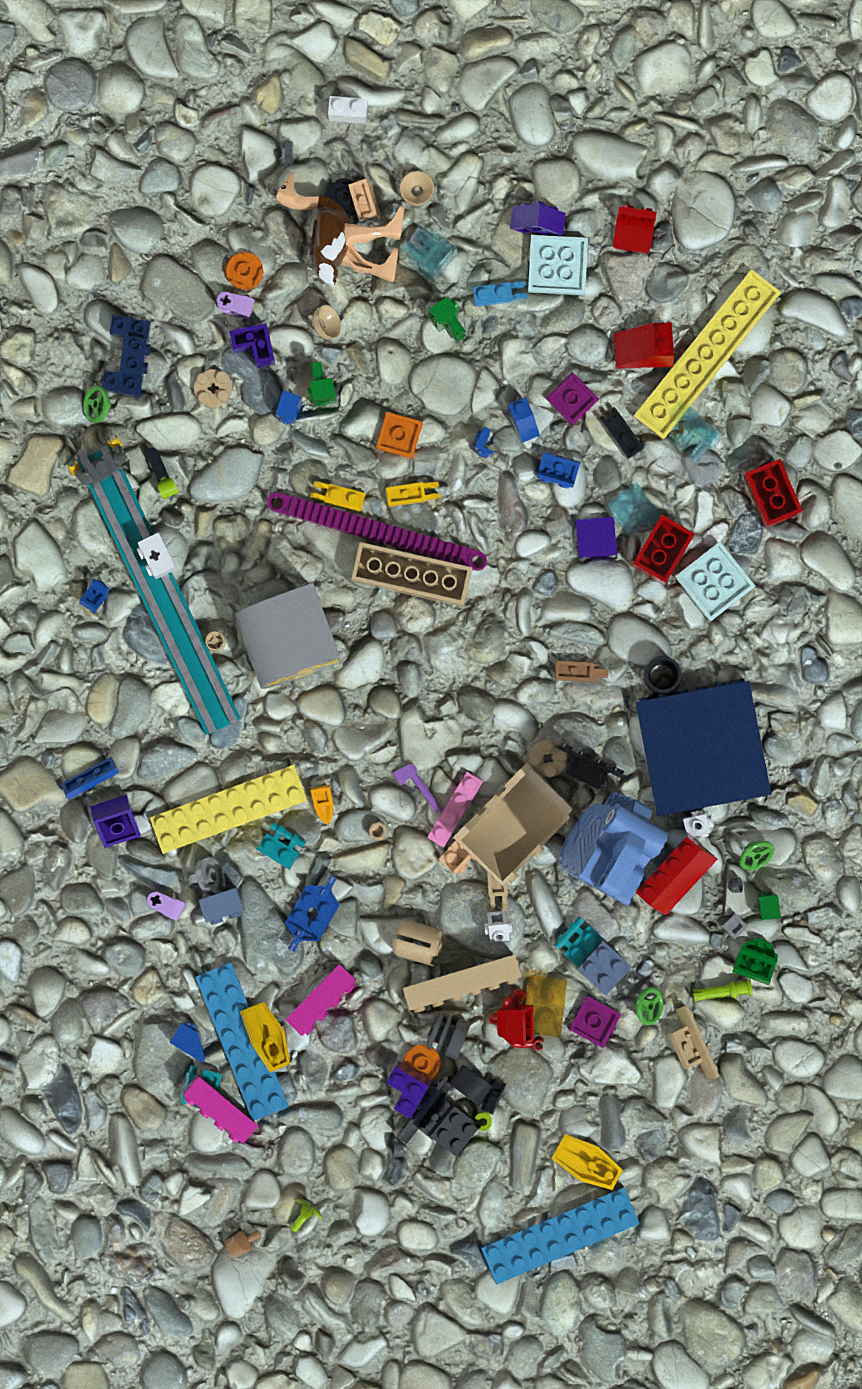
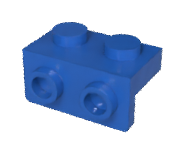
[537,451,581,488]

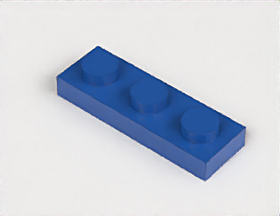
[61,757,119,800]

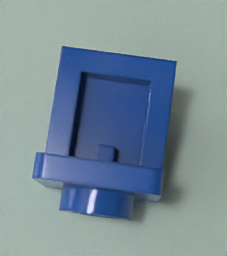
[474,427,494,459]
[79,579,110,613]

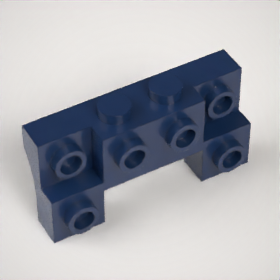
[102,315,151,398]

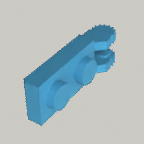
[473,281,528,307]

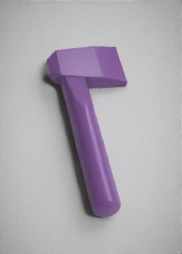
[392,763,442,813]

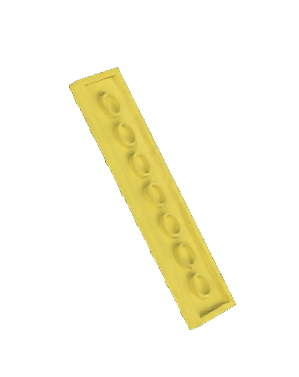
[150,765,307,854]

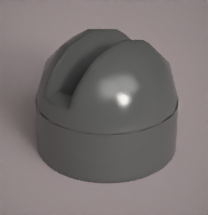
[728,877,743,893]
[393,1141,407,1157]

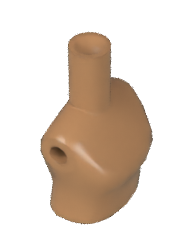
[224,1230,262,1259]

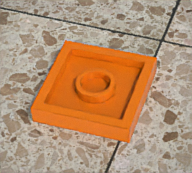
[376,412,423,459]

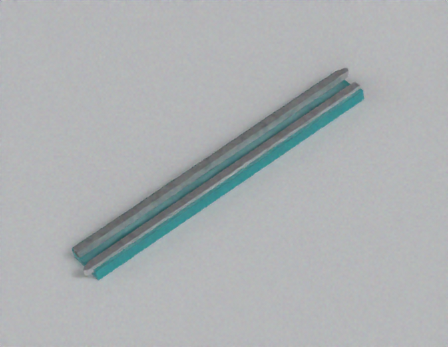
[77,445,241,735]

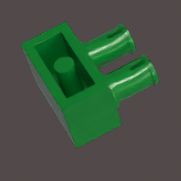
[429,296,466,342]
[307,362,337,407]

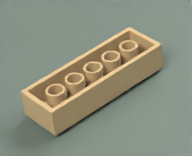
[351,542,472,607]
[403,955,522,1013]

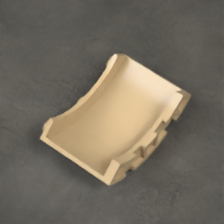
[453,762,577,886]

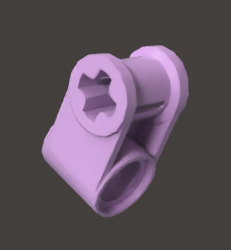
[217,292,255,319]
[147,892,186,921]

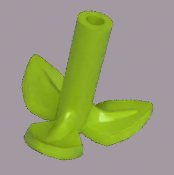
[291,1198,323,1232]

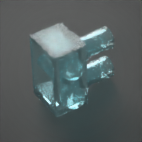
[406,231,458,283]
[674,411,725,462]

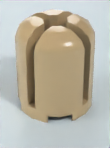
[392,920,446,967]

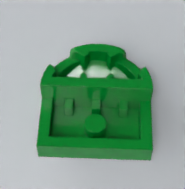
[732,938,778,985]

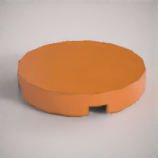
[226,252,264,290]
[403,1045,441,1080]

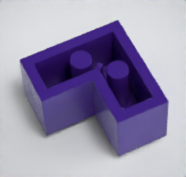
[510,201,566,236]
[229,323,275,368]
[386,1061,432,1118]

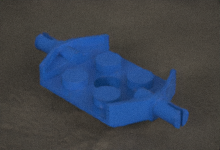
[285,875,340,952]

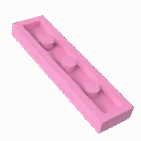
[427,772,483,848]

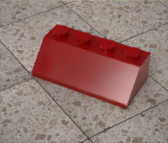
[635,833,718,915]

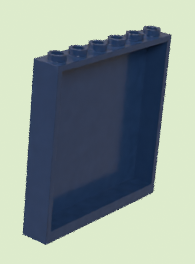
[635,678,772,817]

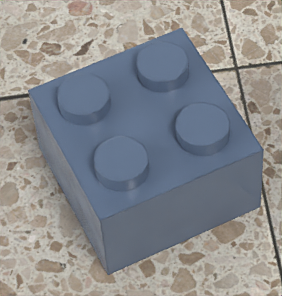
[199,888,245,925]
[576,941,632,996]

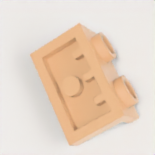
[438,841,475,875]

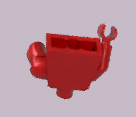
[489,989,544,1051]

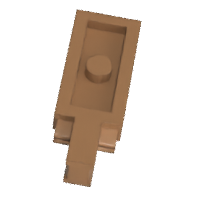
[555,661,608,682]

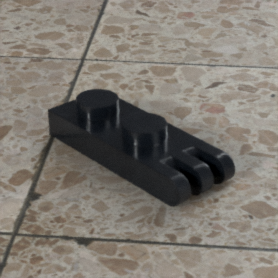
[599,407,644,460]

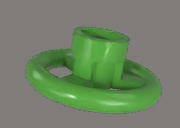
[83,385,111,423]
[739,841,774,871]
[635,987,663,1025]

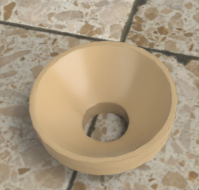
[400,171,434,206]
[312,305,341,340]

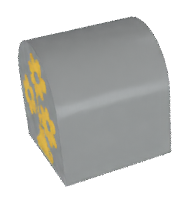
[235,583,342,689]

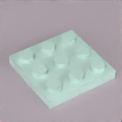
[528,235,588,295]
[675,542,755,622]

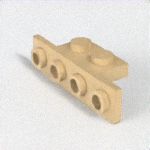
[668,1005,719,1080]

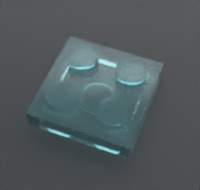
[606,483,659,536]

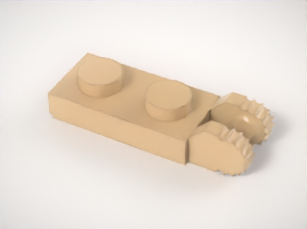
[487,871,508,912]

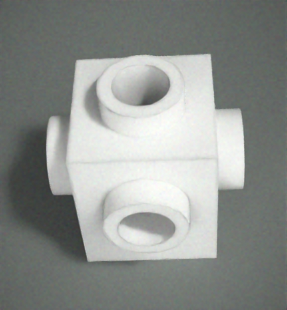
[683,809,715,839]
[484,911,512,943]

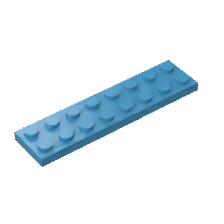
[195,962,289,1121]
[481,1187,640,1285]

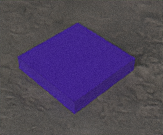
[576,517,617,558]

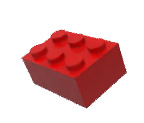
[743,459,803,529]
[632,515,695,586]

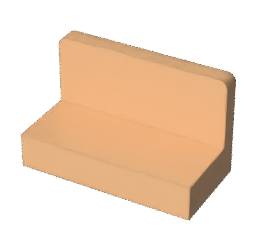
[349,179,382,222]

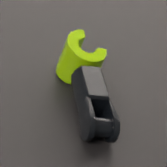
[146,447,179,499]
[474,1079,506,1131]

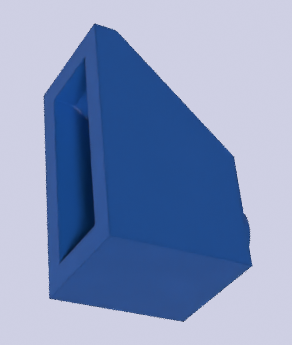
[276,390,303,425]
[508,397,540,443]
[170,1021,206,1063]

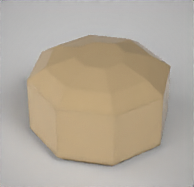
[368,822,387,841]

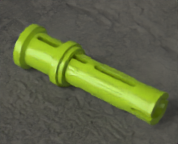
[693,979,753,1002]

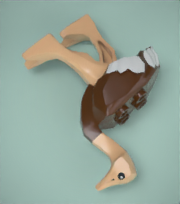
[276,172,405,286]

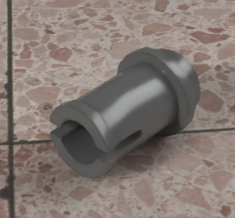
[279,141,294,166]

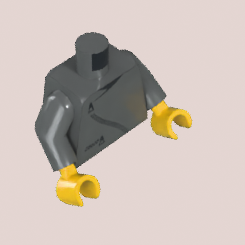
[68,435,126,487]

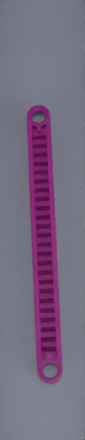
[267,492,487,571]

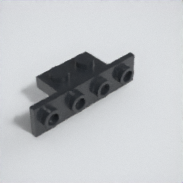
[554,743,628,789]
[398,1076,452,1144]

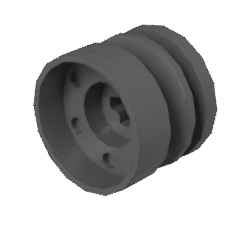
[426,1011,471,1060]

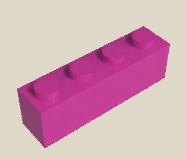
[285,964,356,1036]
[182,1075,258,1144]

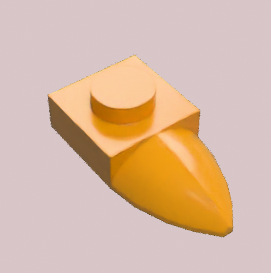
[311,784,334,824]

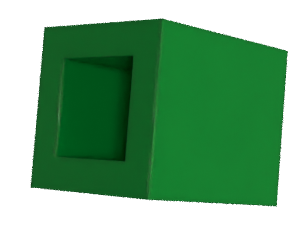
[757,891,781,920]

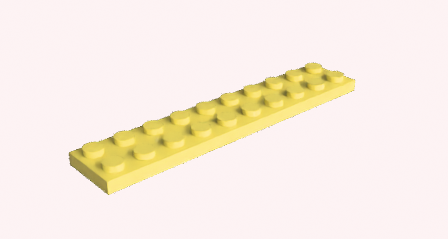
[634,269,781,440]

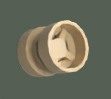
[205,632,226,652]

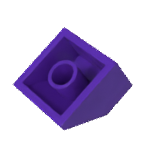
[90,794,141,848]

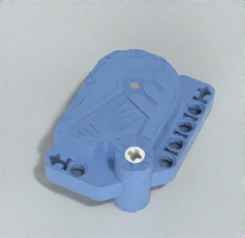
[558,792,668,906]

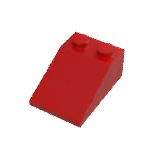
[614,322,674,369]

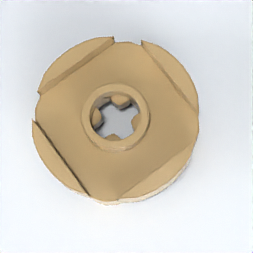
[194,369,233,408]
[529,739,567,778]

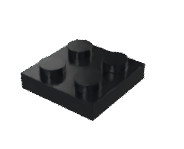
[427,1104,480,1156]

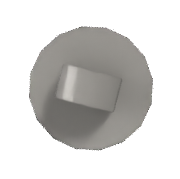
[188,857,226,896]

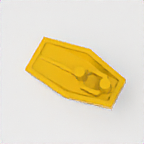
[240,1002,290,1073]
[551,1134,623,1190]

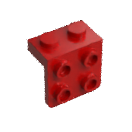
[613,205,657,254]

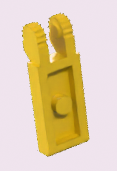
[310,481,366,512]
[386,482,441,507]

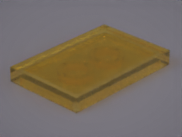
[526,975,567,1038]

